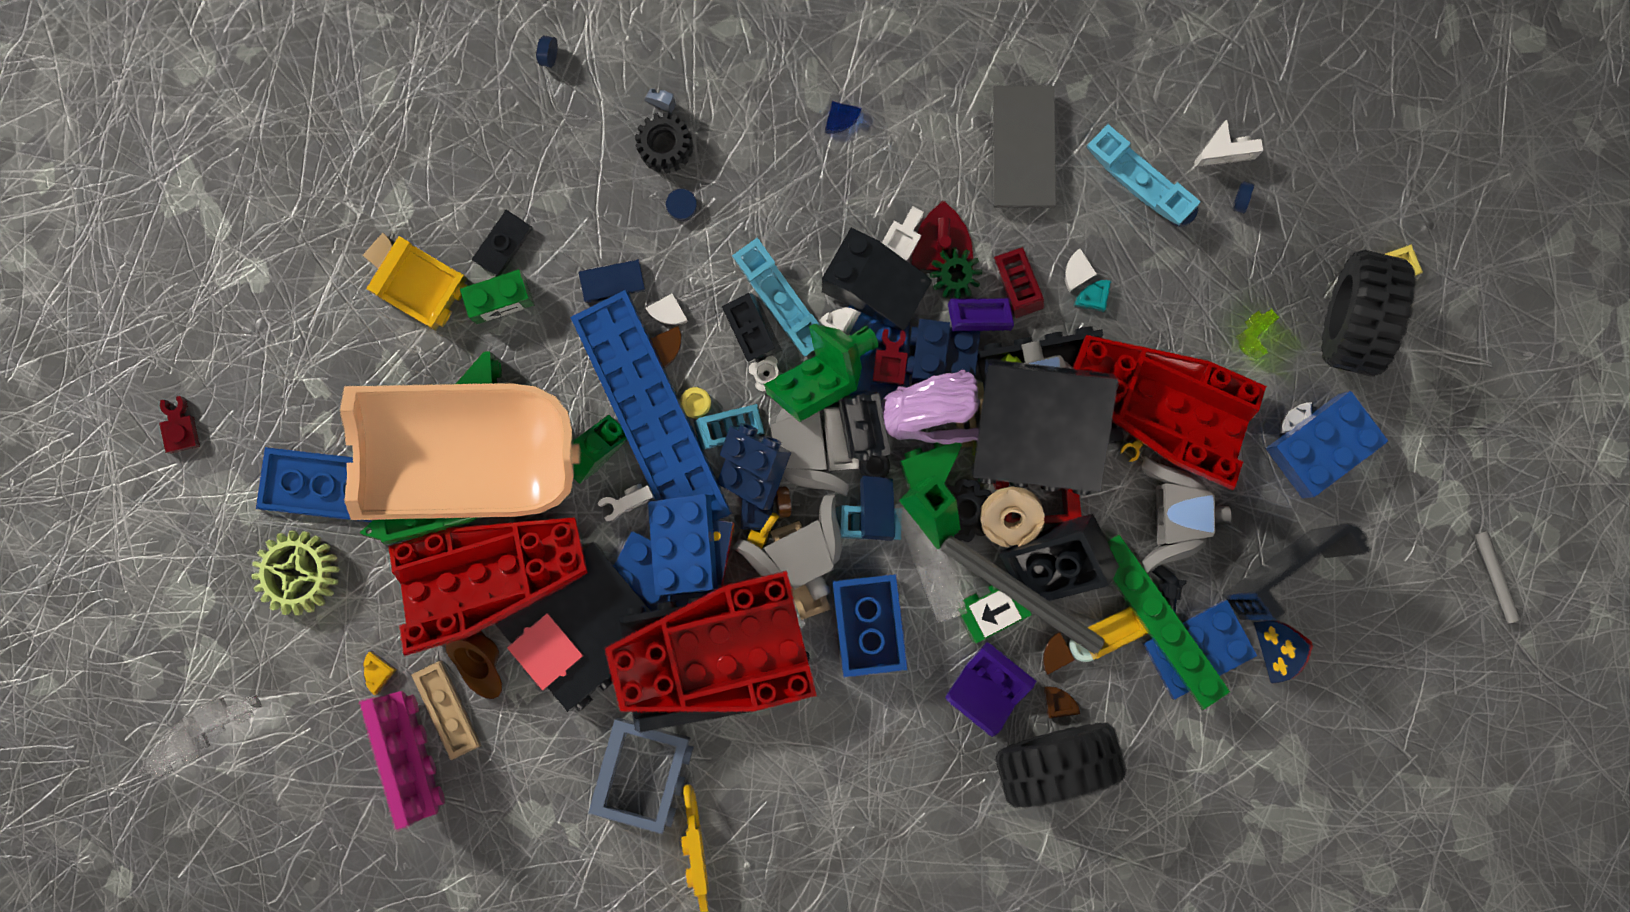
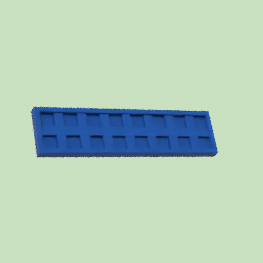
[570,290,733,520]

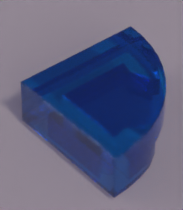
[825,101,862,134]

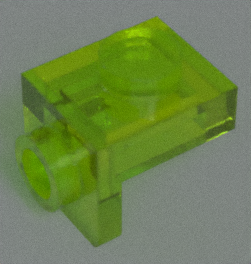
[1236,308,1279,360]

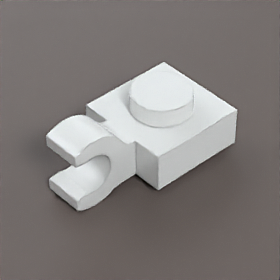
[882,206,924,261]
[598,484,655,521]

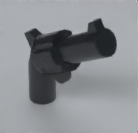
[1152,565,1187,613]

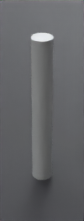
[1474,531,1520,623]

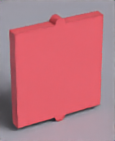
[507,613,584,690]

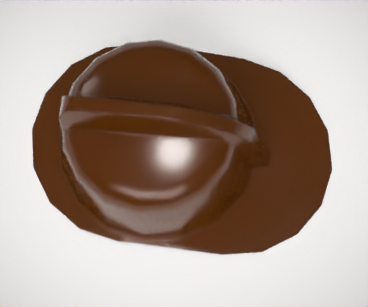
[445,631,502,699]

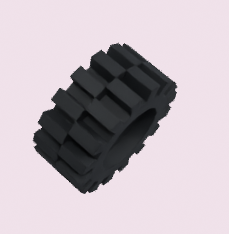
[635,112,693,173]

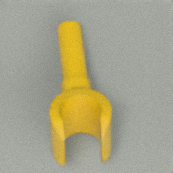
[1120,439,1144,462]
[747,513,779,549]

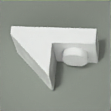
[1194,120,1263,167]

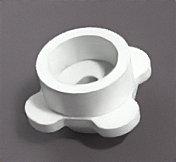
[749,356,783,391]

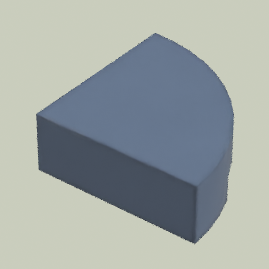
[644,88,676,114]

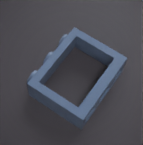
[588,718,694,834]

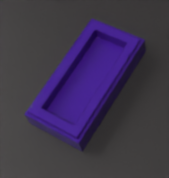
[948,299,1014,331]

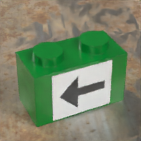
[460,269,535,325]
[956,585,1032,644]

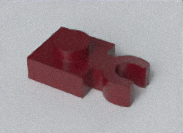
[873,329,908,386]
[159,396,200,454]

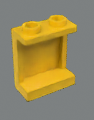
[366,236,468,331]

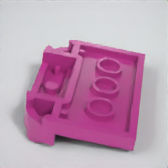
[359,691,445,830]

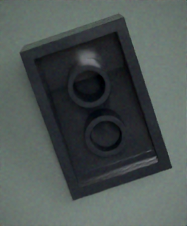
[822,227,932,331]
[999,513,1119,601]

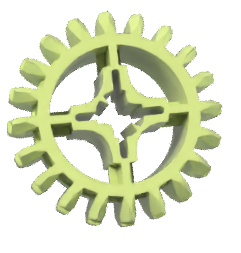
[251,530,340,615]

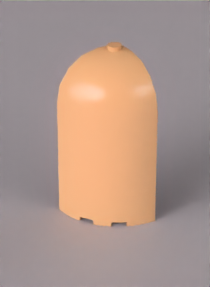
[340,383,580,520]

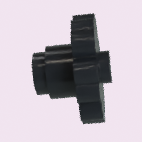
[945,479,992,543]

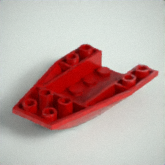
[1073,335,1267,490]
[388,517,588,656]
[605,570,817,712]

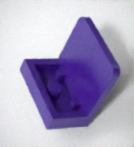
[946,642,1037,737]

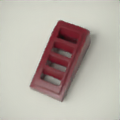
[994,247,1044,318]

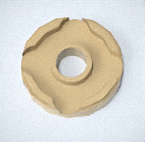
[980,487,1044,547]

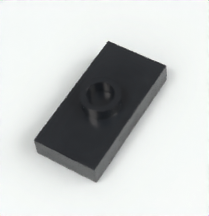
[471,210,533,277]

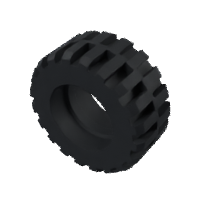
[1321,250,1416,377]
[995,722,1127,808]

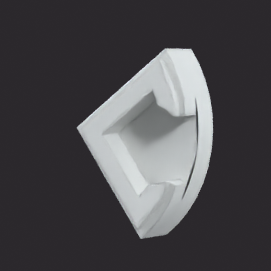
[1065,249,1096,292]
[645,294,688,325]
[818,307,861,335]
[1280,402,1312,433]

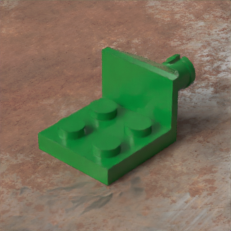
[764,324,878,422]

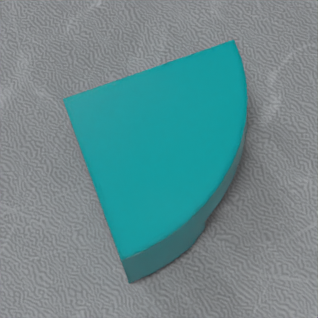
[1074,280,1111,312]

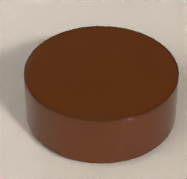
[775,486,791,518]

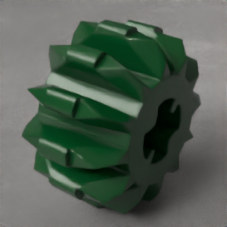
[929,247,982,299]

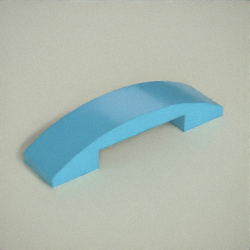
[1087,124,1201,225]
[732,238,820,357]

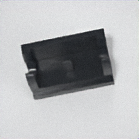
[722,293,782,363]
[837,390,891,460]

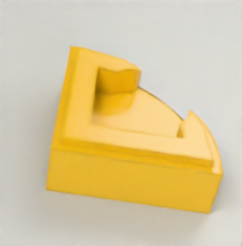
[363,651,396,695]

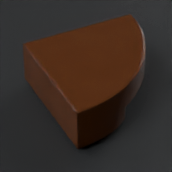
[651,326,682,368]
[1042,632,1075,675]
[1043,686,1081,718]

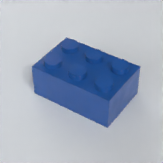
[1265,391,1389,498]
[832,574,907,677]

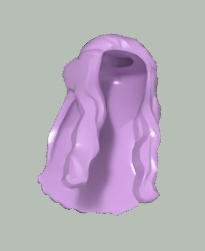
[881,370,980,444]

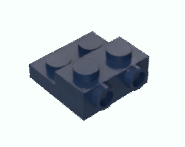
[906,319,980,385]
[717,423,792,510]

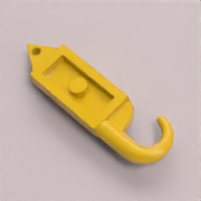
[681,784,709,912]

